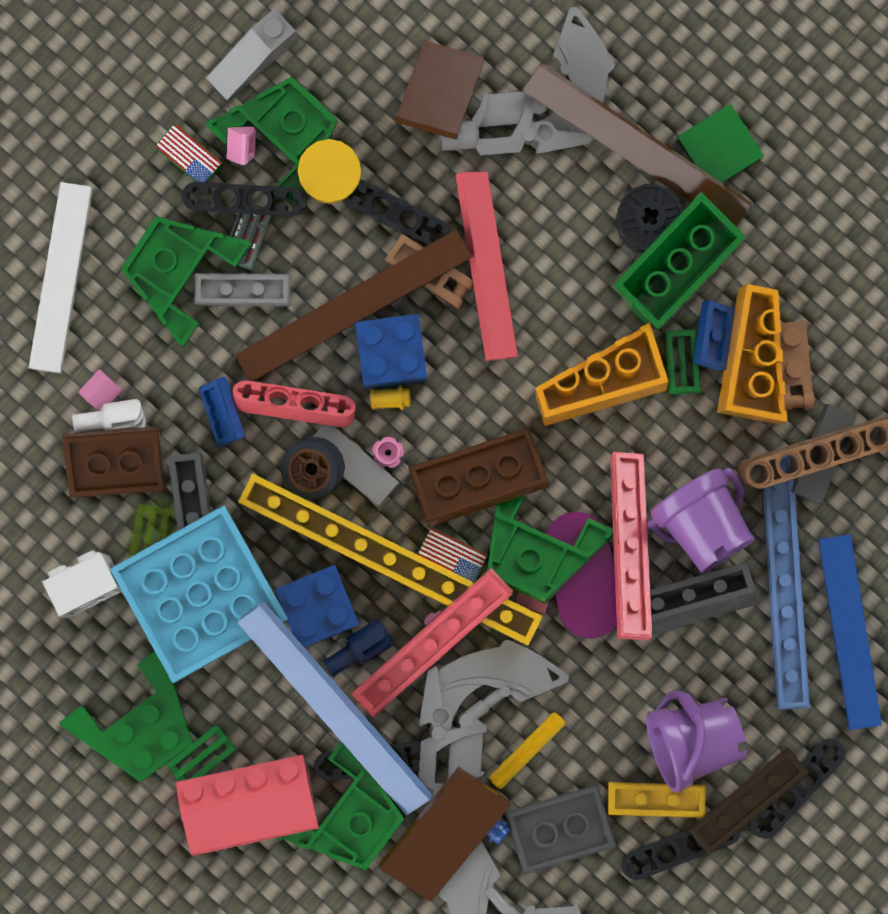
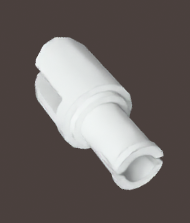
[72,399,146,433]

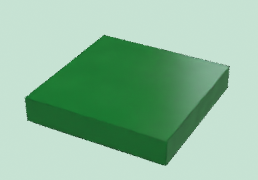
[676,103,764,183]

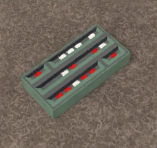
[222,203,273,271]

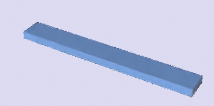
[762,453,810,710]
[237,601,433,815]

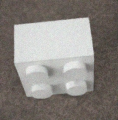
[42,550,122,618]

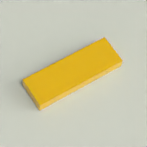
[608,782,706,818]

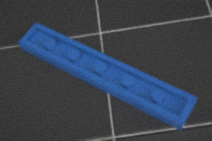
[818,534,882,730]

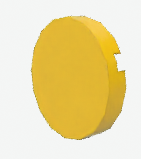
[298,139,361,204]

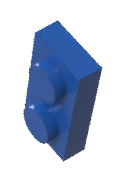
[693,300,735,371]

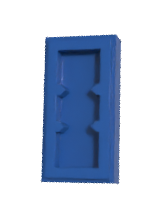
[199,377,245,448]

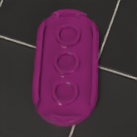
[546,512,617,639]

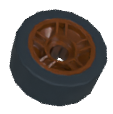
[280,437,345,500]

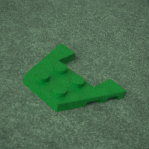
[205,77,338,208]
[121,216,252,347]
[487,495,613,604]
[59,651,193,782]
[275,741,406,870]

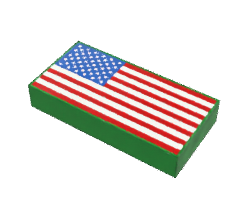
[154,123,224,183]
[417,527,488,583]

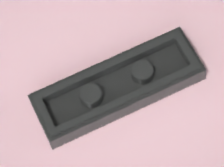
[790,404,857,504]

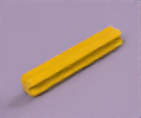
[489,712,565,789]

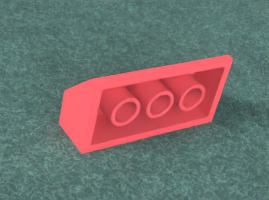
[176,755,319,856]

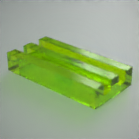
[128,504,171,559]

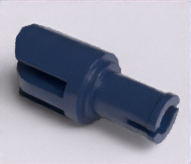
[322,620,394,678]

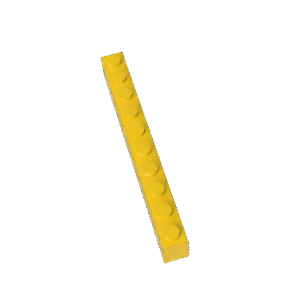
[238,473,543,646]

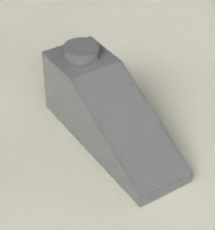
[206,8,298,102]

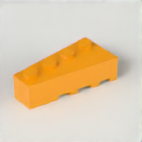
[717,284,787,425]
[535,322,668,426]

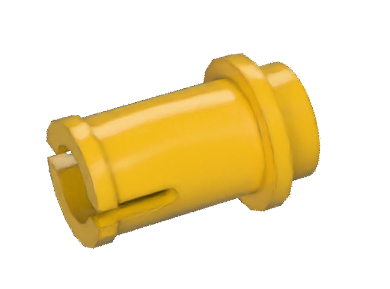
[370,385,411,411]

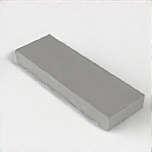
[194,273,291,307]
[313,425,399,507]

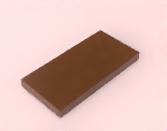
[408,428,550,527]
[379,766,511,902]

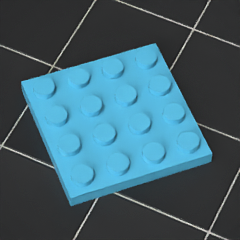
[110,505,288,683]

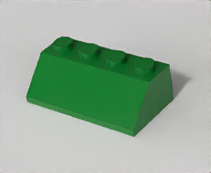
[612,192,746,330]

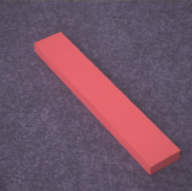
[455,171,518,361]
[610,452,652,641]
[351,568,513,717]

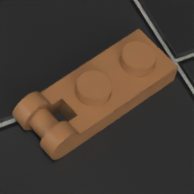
[385,234,474,310]
[780,321,815,412]

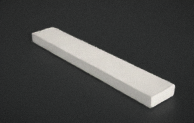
[28,182,93,374]

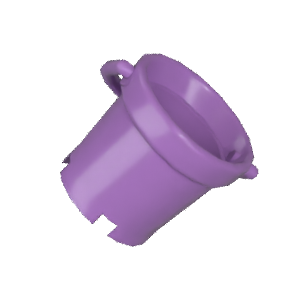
[647,468,755,573]
[646,691,747,792]

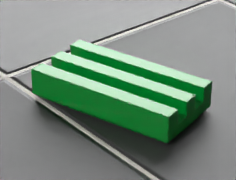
[664,329,701,396]
[166,724,237,781]

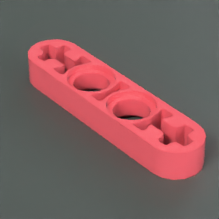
[232,381,356,427]

